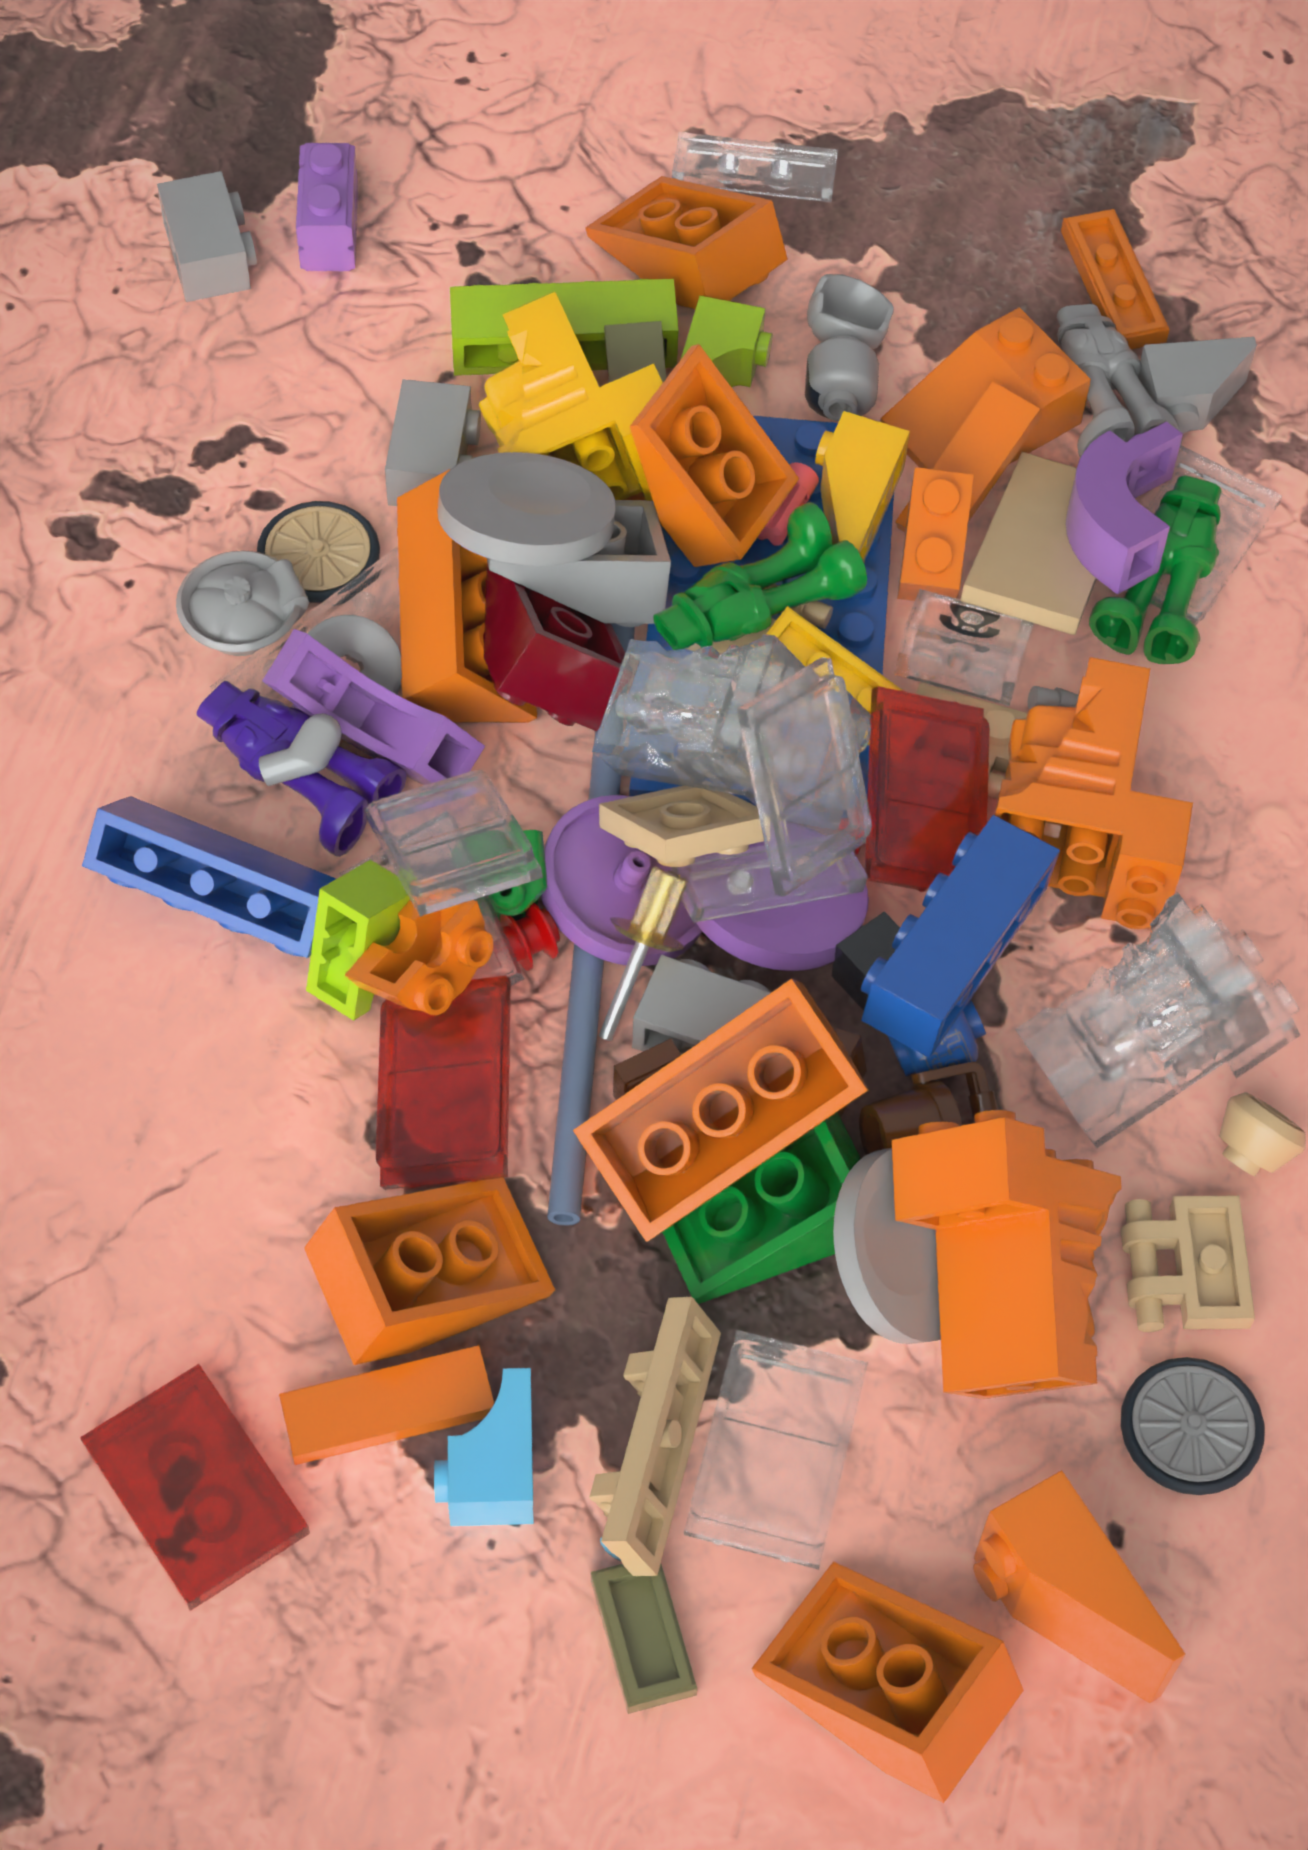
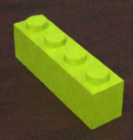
[450,279,679,376]

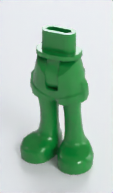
[1089,475,1222,664]
[653,502,867,652]

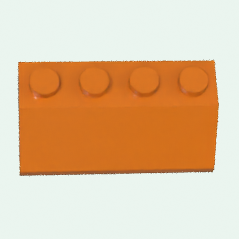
[397,469,537,723]
[573,979,869,1242]

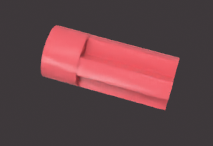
[757,462,819,546]

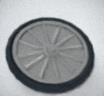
[1120,1357,1265,1495]

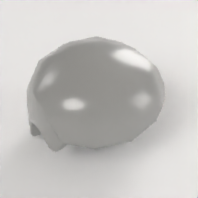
[807,274,894,349]

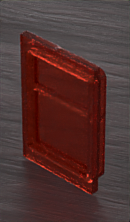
[864,686,990,892]
[375,975,511,1190]

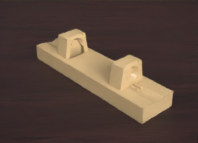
[589,1297,721,1576]

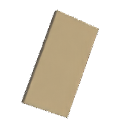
[960,452,1097,635]

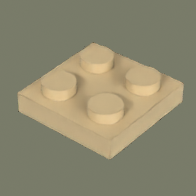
[599,781,774,867]

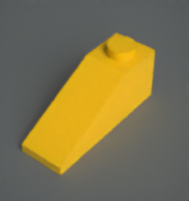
[815,411,910,562]

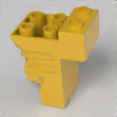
[479,292,663,506]

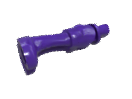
[197,681,407,857]

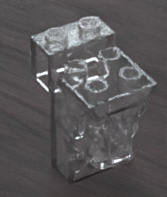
[592,634,872,830]
[1015,892,1301,1148]

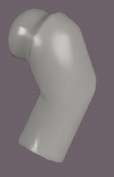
[259,713,342,786]

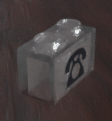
[894,589,1034,706]

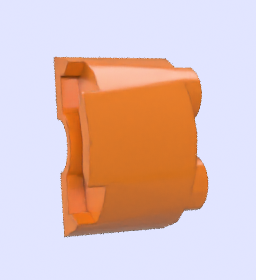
[345,882,493,1015]

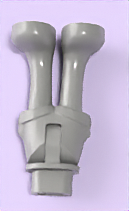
[1057,304,1182,458]

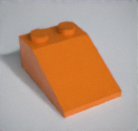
[585,176,788,309]
[880,307,1091,469]
[630,344,800,567]
[304,1176,555,1365]
[973,1470,1186,1703]
[751,1561,1024,1803]

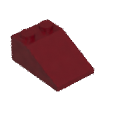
[484,562,636,732]

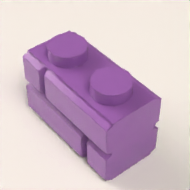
[296,143,358,271]

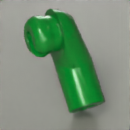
[490,830,547,916]

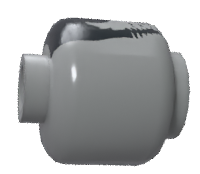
[804,335,879,421]

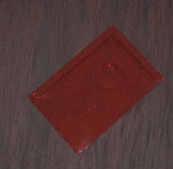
[80,1364,310,1611]

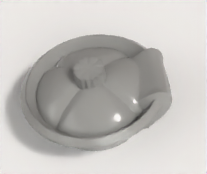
[176,550,309,656]

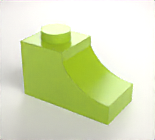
[681,296,773,387]
[306,859,419,1021]

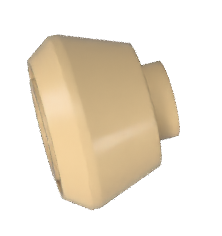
[1219,1092,1306,1176]

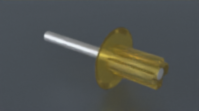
[598,867,688,1041]

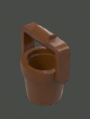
[859,1062,998,1155]

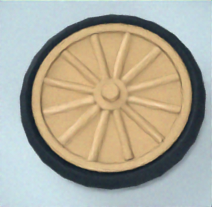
[257,501,380,603]

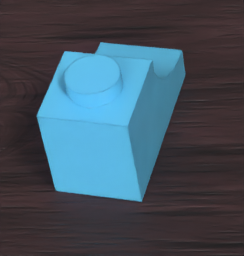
[434,1368,534,1526]

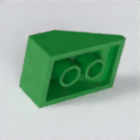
[662,1112,861,1304]

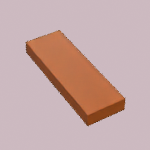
[1061,209,1170,349]
[895,381,1042,532]
[279,1345,494,1465]

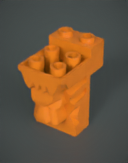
[994,657,1193,930]
[892,1110,1122,1399]

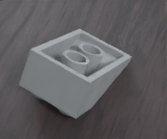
[487,500,671,627]

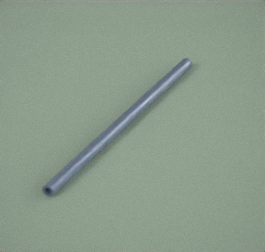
[547,623,635,1225]

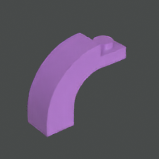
[1066,422,1183,595]
[262,629,485,798]

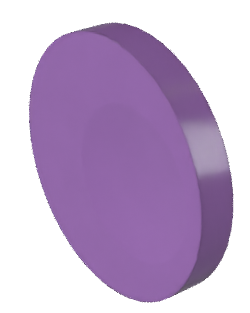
[541,795,703,966]
[685,820,869,971]

